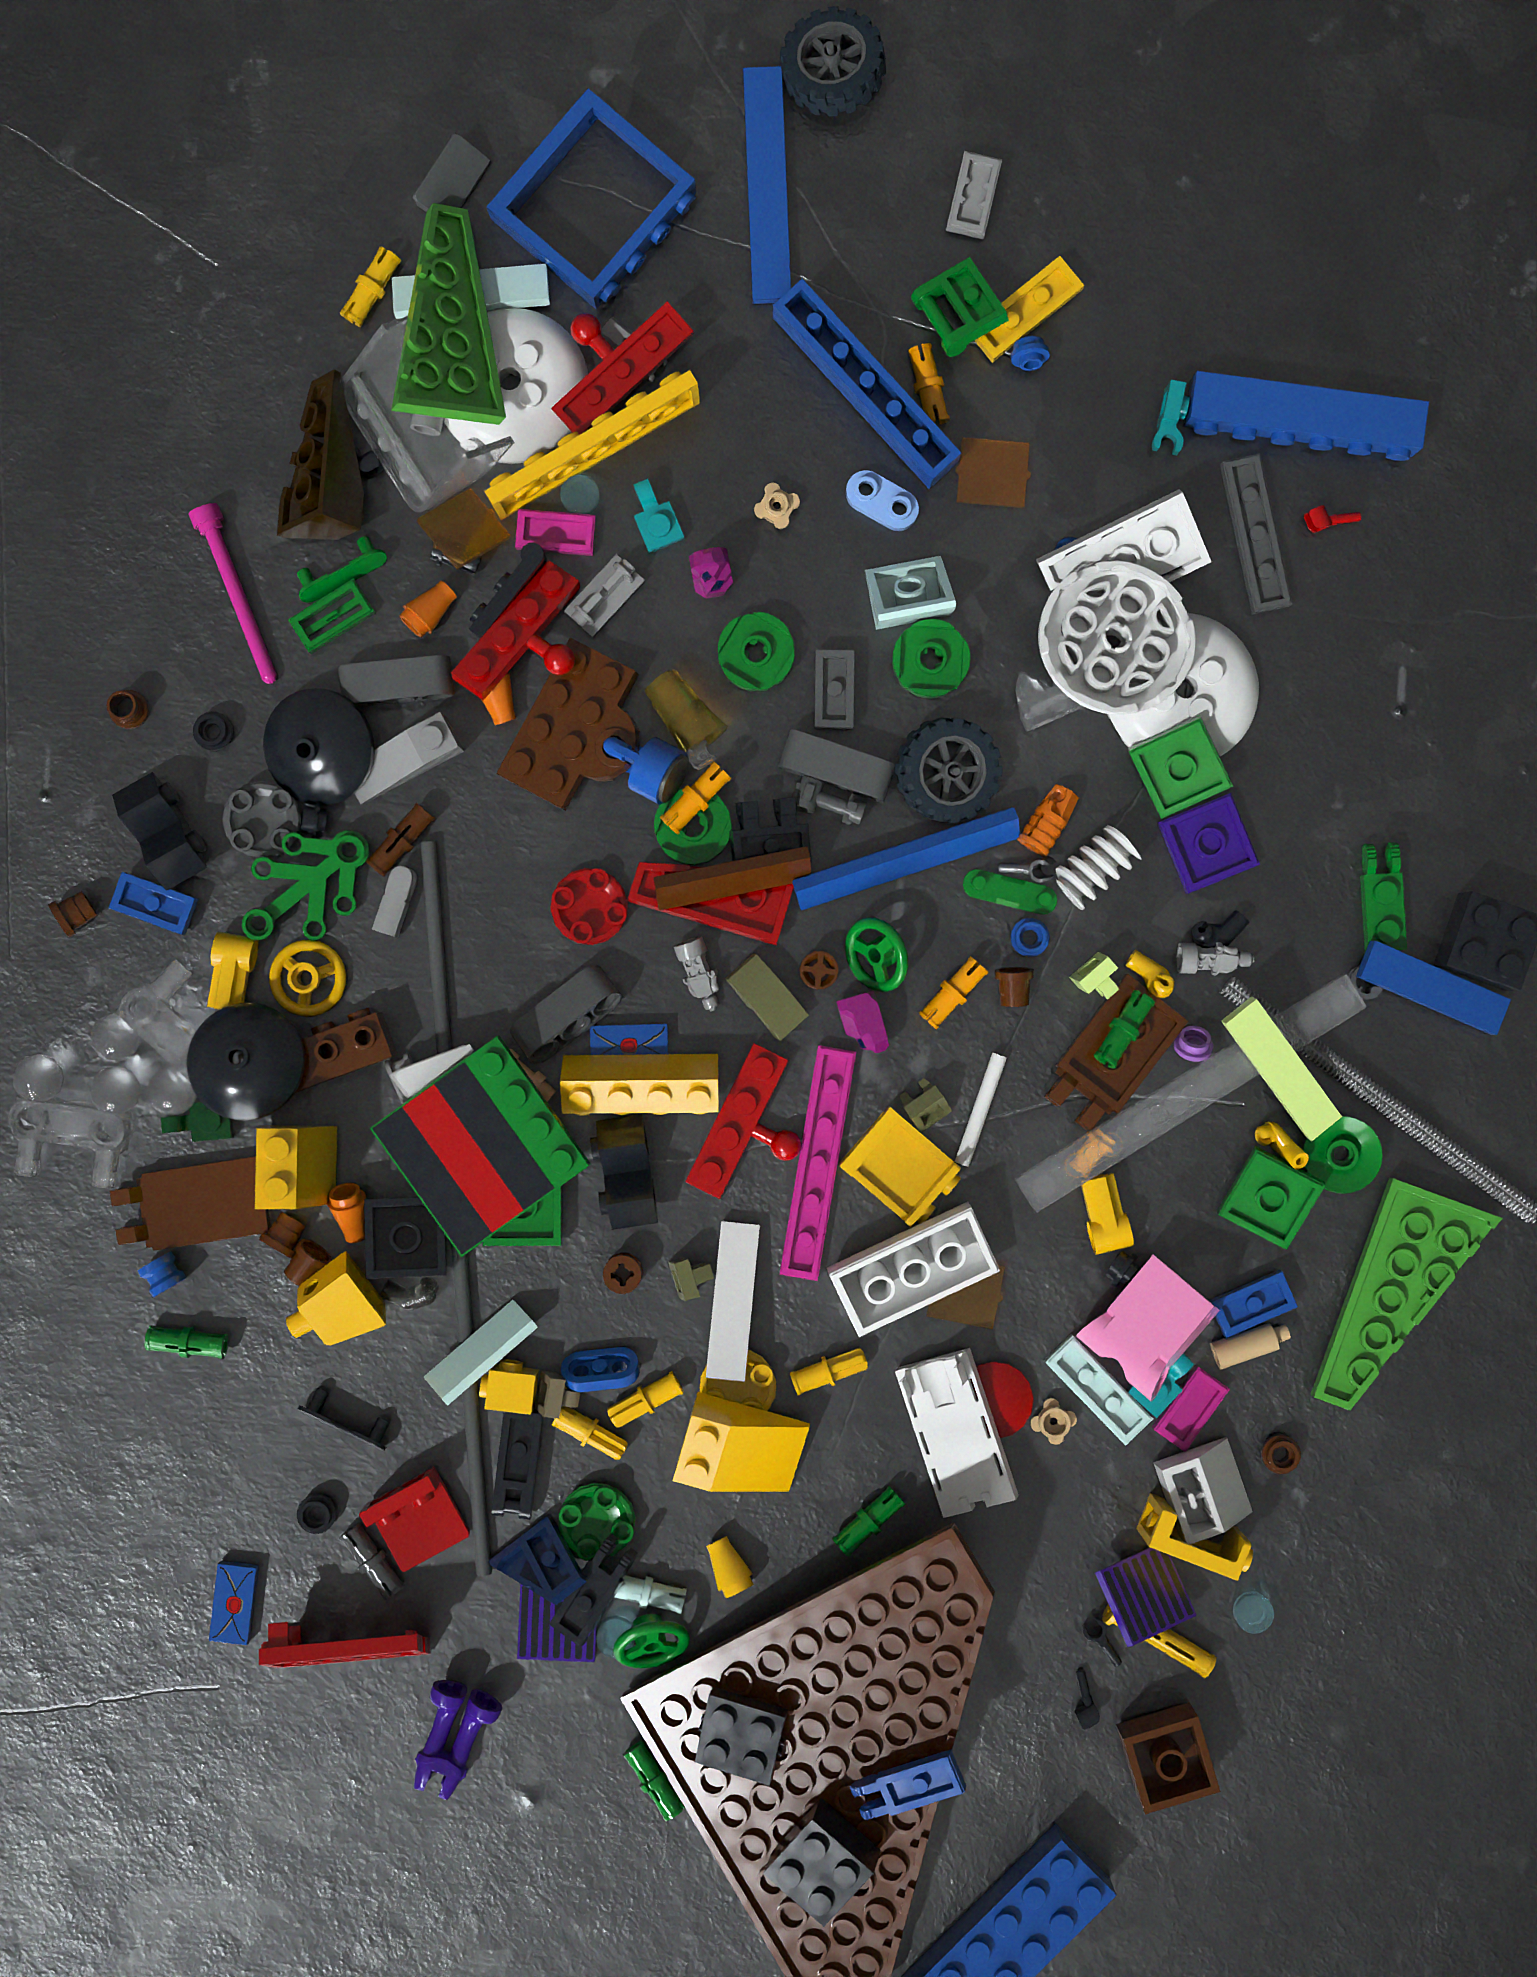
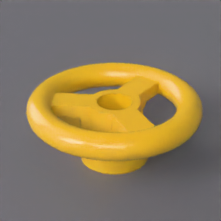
[269,939,346,1017]

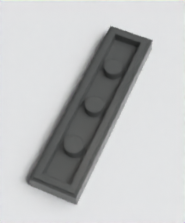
[1220,453,1293,615]

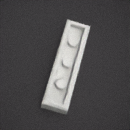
[706,1221,760,1382]

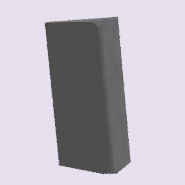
[413,132,491,212]

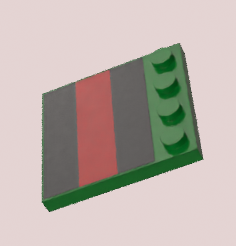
[370,1035,591,1257]

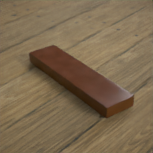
[654,847,811,910]

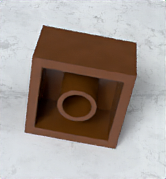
[1116,1702,1221,1814]

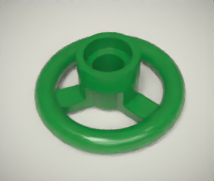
[845,917,909,992]
[613,1614,690,1668]

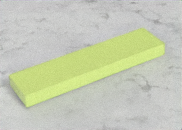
[1221,996,1342,1141]

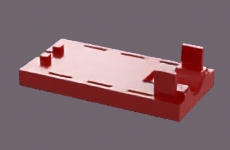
[259,1622,431,1668]

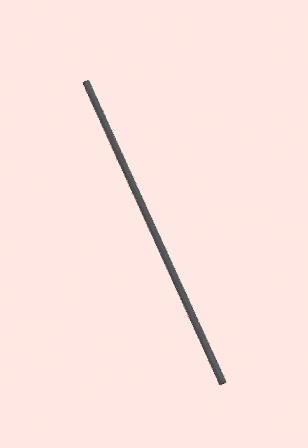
[421,841,492,1576]

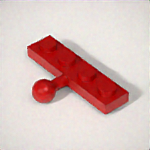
[551,301,694,435]
[451,560,580,701]
[685,1043,801,1199]

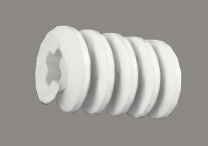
[1056,825,1141,910]

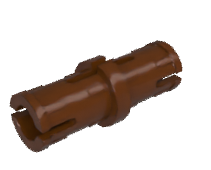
[366,802,435,877]

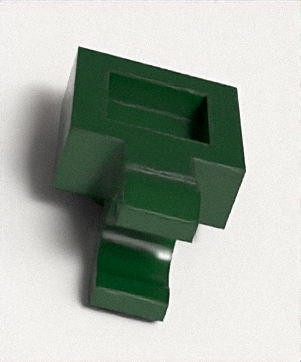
[161,1102,234,1142]

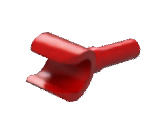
[1303,505,1361,533]

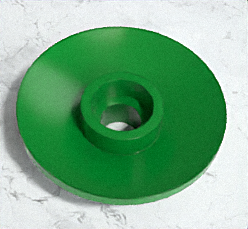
[1303,1116,1383,1194]

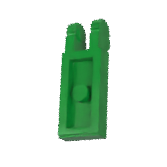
[1360,842,1407,952]

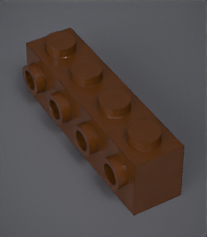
[235,1008,398,1093]

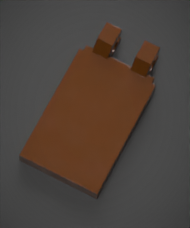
[1044,974,1189,1130]
[110,1156,271,1251]

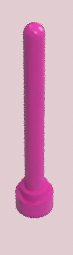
[188,503,277,684]

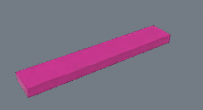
[779,1045,856,1281]

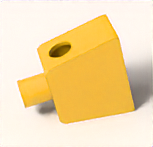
[286,1251,386,1346]

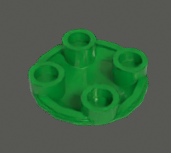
[558,1483,635,1561]

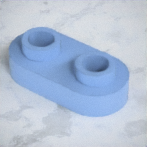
[846,470,919,531]

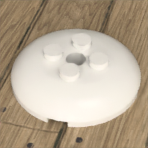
[443,308,588,464]
[1038,561,1196,715]
[1108,613,1259,757]

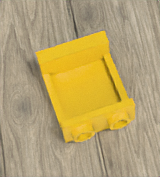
[838,1105,961,1227]
[1136,1493,1253,1581]

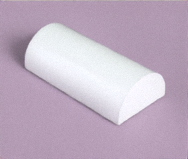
[826,1201,1000,1337]

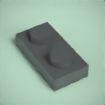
[814,649,855,729]

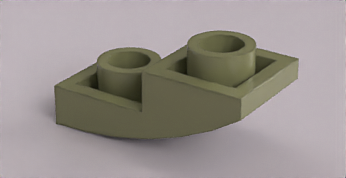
[725,953,809,1041]

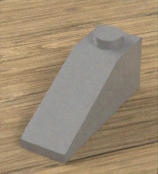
[355,712,464,805]

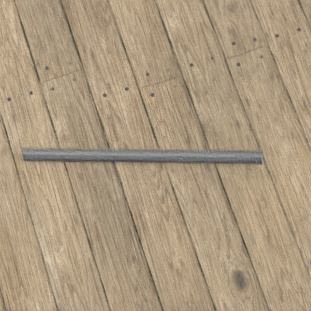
[1220,976,1537,1224]

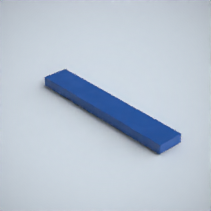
[743,66,791,304]
[792,807,1020,911]

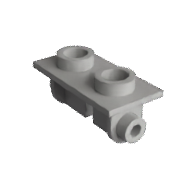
[564,554,645,637]

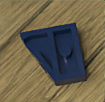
[489,1516,587,1605]

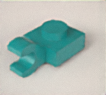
[1152,379,1190,456]
[633,479,685,554]
[1126,1353,1194,1418]

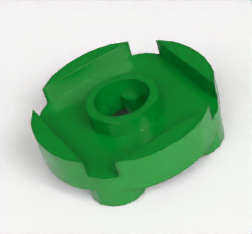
[718,612,795,691]
[892,619,970,699]
[654,789,732,865]

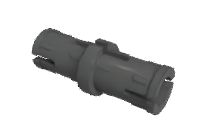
[339,1522,405,1601]

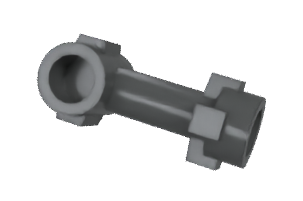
[792,776,867,825]

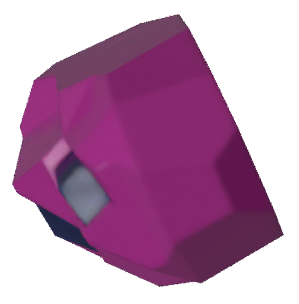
[689,547,733,599]
[836,990,889,1053]

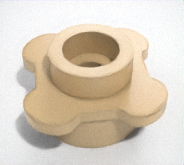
[754,483,800,529]
[1030,1398,1077,1445]

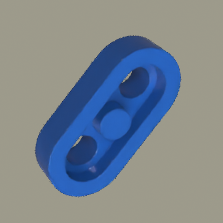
[561,1347,640,1392]

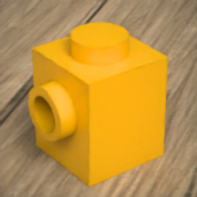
[479,1359,539,1415]

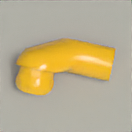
[1125,949,1175,998]
[1255,1122,1309,1170]

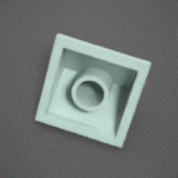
[865,556,956,630]

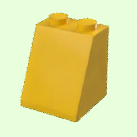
[255,1125,337,1209]

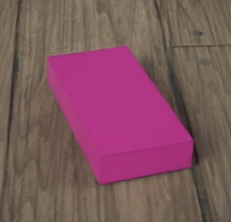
[515,509,596,556]
[1152,1365,1230,1452]

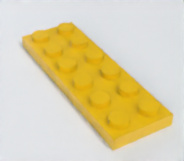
[484,370,700,520]

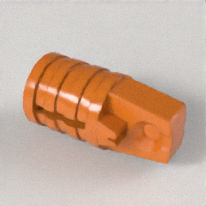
[1017,784,1079,857]

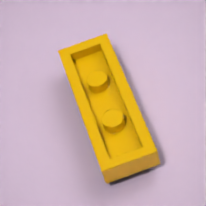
[975,256,1084,363]

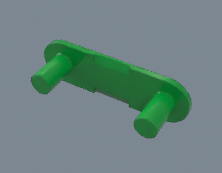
[297,536,387,603]
[963,869,1057,915]

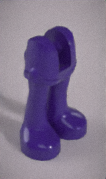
[414,1680,502,1800]

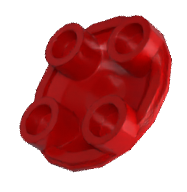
[551,868,628,945]
[970,1362,1034,1438]

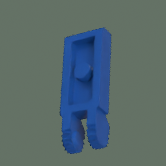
[850,1749,966,1820]

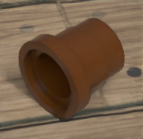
[106,690,149,729]
[48,891,97,938]
[995,967,1034,1007]
[259,1211,306,1259]
[284,1239,332,1286]

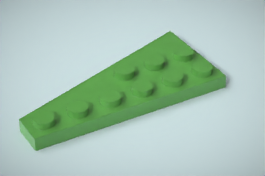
[391,203,506,425]
[1310,1177,1503,1410]

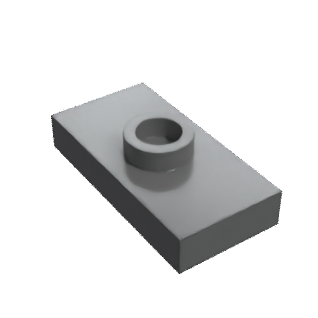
[946,151,1002,239]

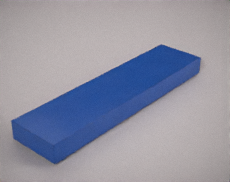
[1356,941,1511,1035]

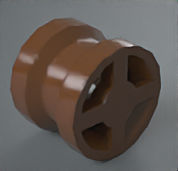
[799,951,839,990]
[603,1252,643,1294]

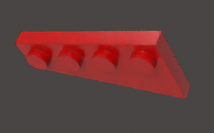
[628,862,794,946]

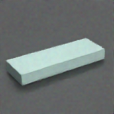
[423,1300,538,1406]
[1044,1334,1153,1446]

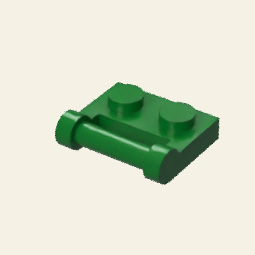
[911,257,1009,357]

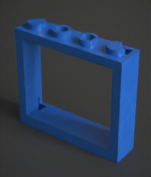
[487,88,696,309]

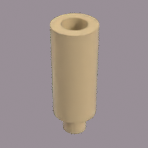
[1210,1323,1291,1370]

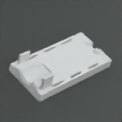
[1036,489,1211,590]
[895,1348,1019,1518]

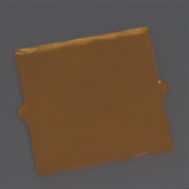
[955,437,1031,508]
[417,488,511,570]
[926,1265,1005,1329]

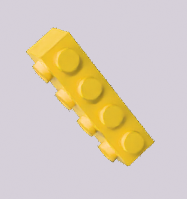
[560,1054,719,1116]

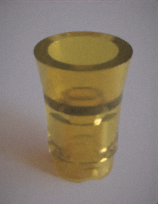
[645,669,728,758]

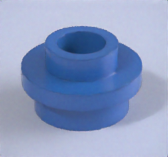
[1011,336,1050,371]
[1010,918,1050,957]

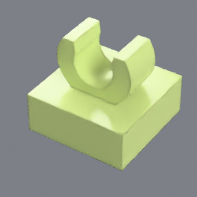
[1069,952,1119,999]

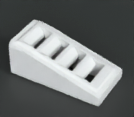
[390,1044,474,1099]

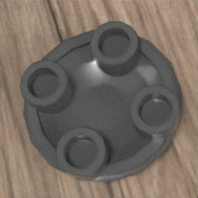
[222,781,301,857]

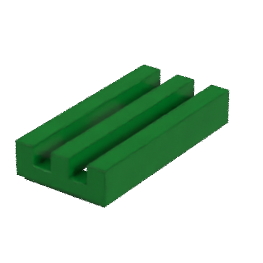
[288,578,376,654]

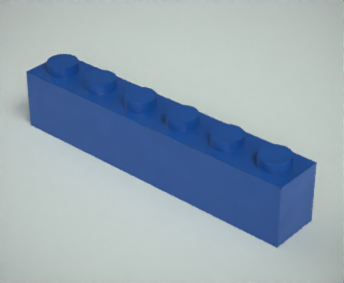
[773,278,961,489]
[1184,371,1429,461]

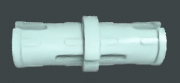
[613,1571,687,1614]

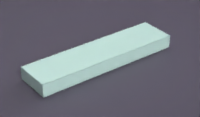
[392,264,550,319]

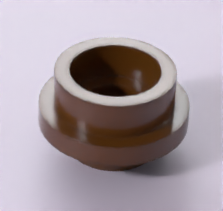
[1261,1434,1301,1474]

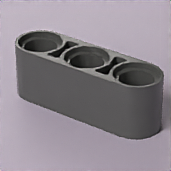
[338,655,454,707]
[778,729,895,802]
[510,965,622,1064]

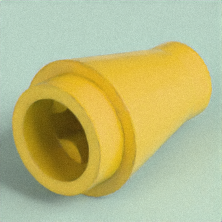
[706,1536,754,1598]

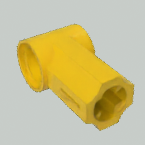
[207,932,259,1009]
[1080,1173,1134,1255]

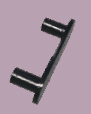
[297,1388,390,1451]

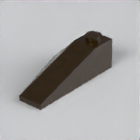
[277,369,364,540]

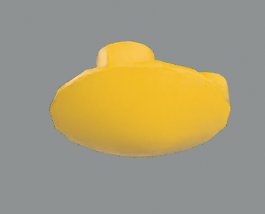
[700,1349,776,1411]

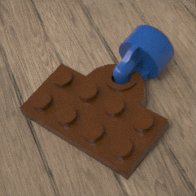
[496,638,689,811]

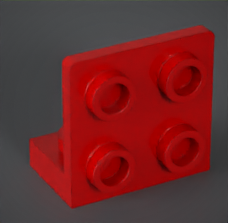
[359,1467,470,1572]

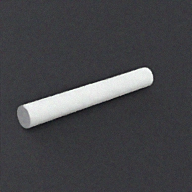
[954,1052,1007,1167]

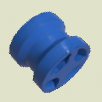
[137,1251,187,1298]

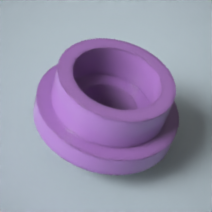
[1174,1026,1213,1062]

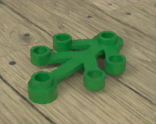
[242,830,369,940]

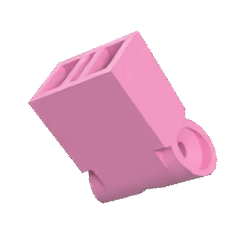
[1077,1255,1220,1402]

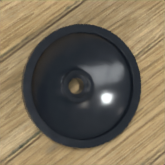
[263,688,374,806]
[187,1003,305,1121]

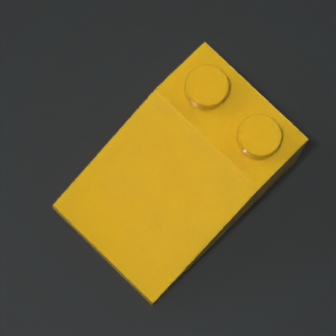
[673,1392,810,1492]

